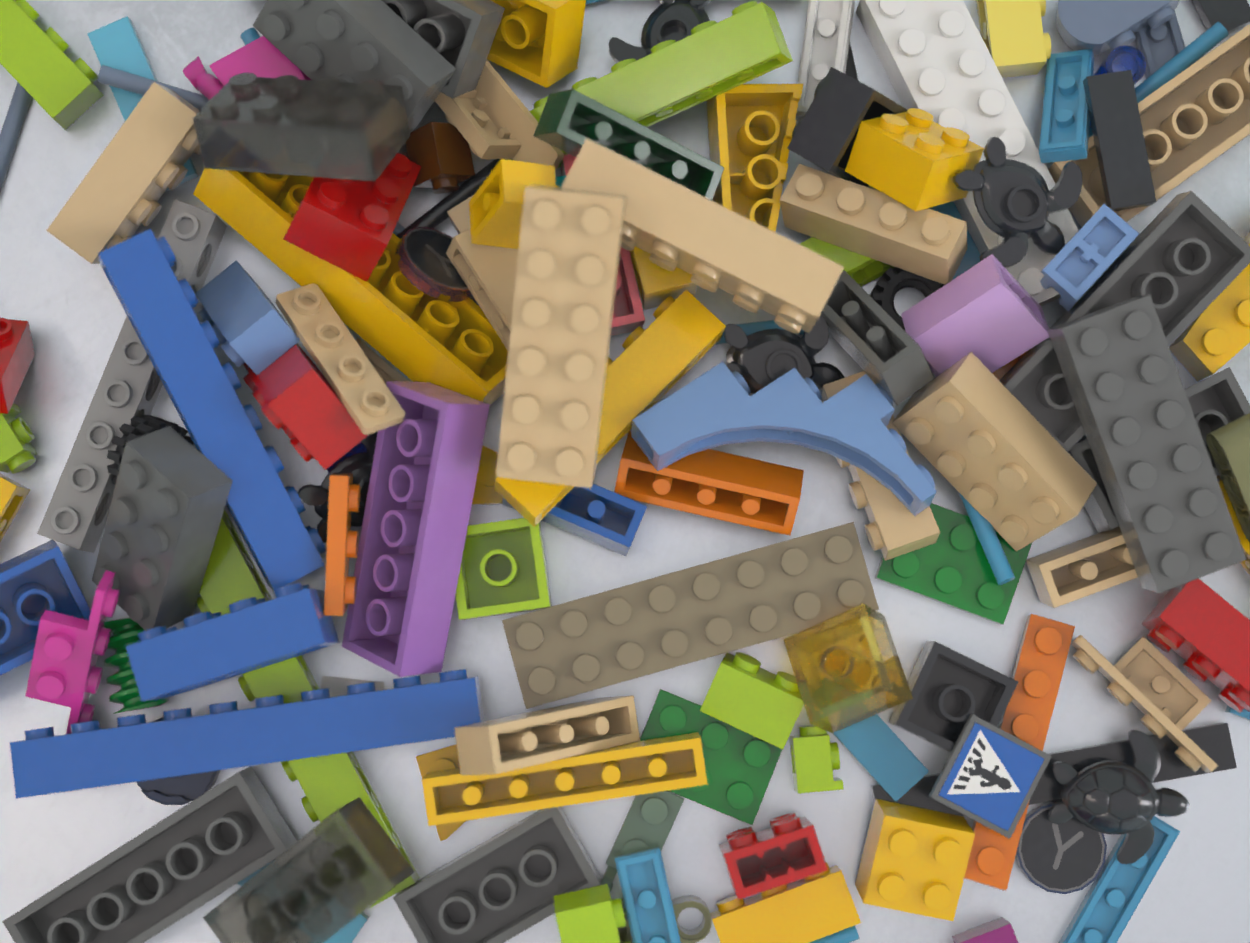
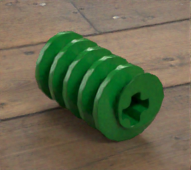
[103,618,169,714]

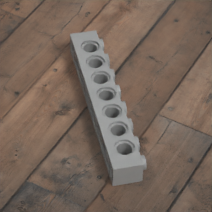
[37,199,227,553]

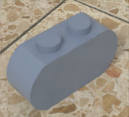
[1056,0,1180,56]

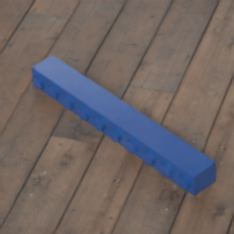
[10,669,484,799]

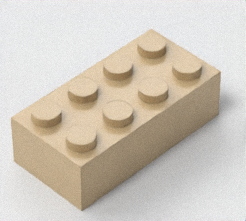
[46,82,215,264]
[892,352,1097,552]

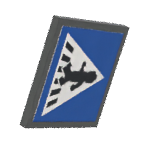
[929,714,1052,839]

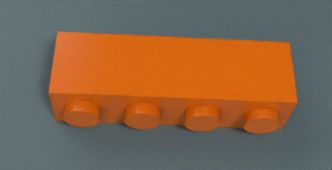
[614,431,804,536]

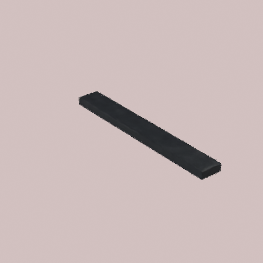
[871,723,1237,817]

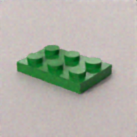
[875,503,1033,625]
[640,689,782,825]

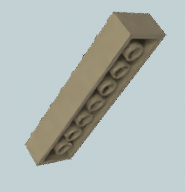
[502,522,879,709]

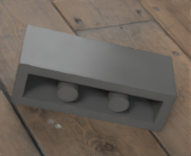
[821,270,934,405]

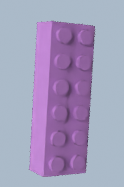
[342,381,490,677]

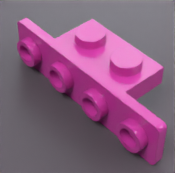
[25,570,120,734]

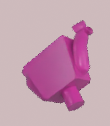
[183,36,317,142]

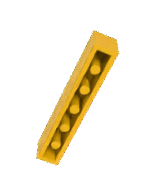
[495,290,726,527]
[422,732,707,826]

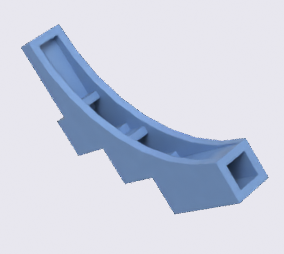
[631,361,937,516]

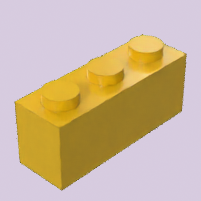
[710,862,861,943]

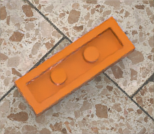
[324,472,361,616]

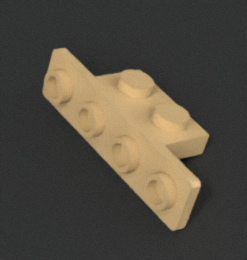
[435,59,564,170]
[276,283,405,435]
[1071,635,1218,772]

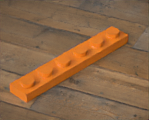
[964,614,1075,891]

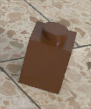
[405,122,475,194]

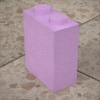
[901,254,1050,377]

